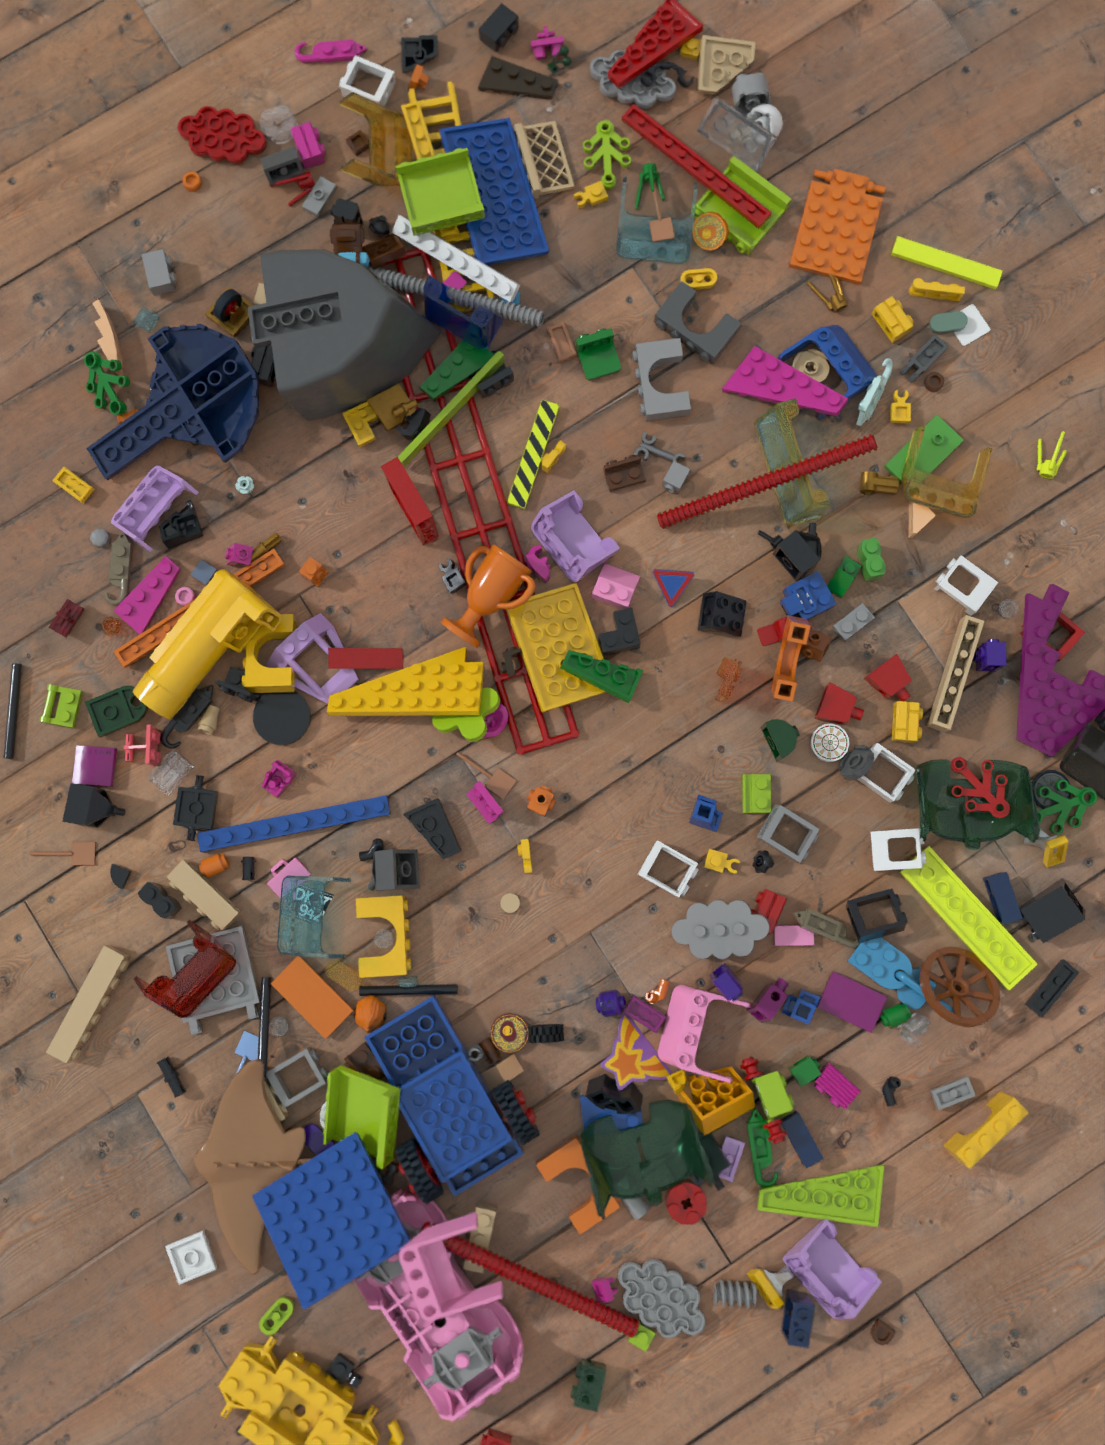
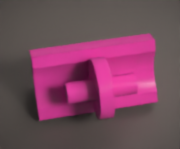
[531,26,564,60]

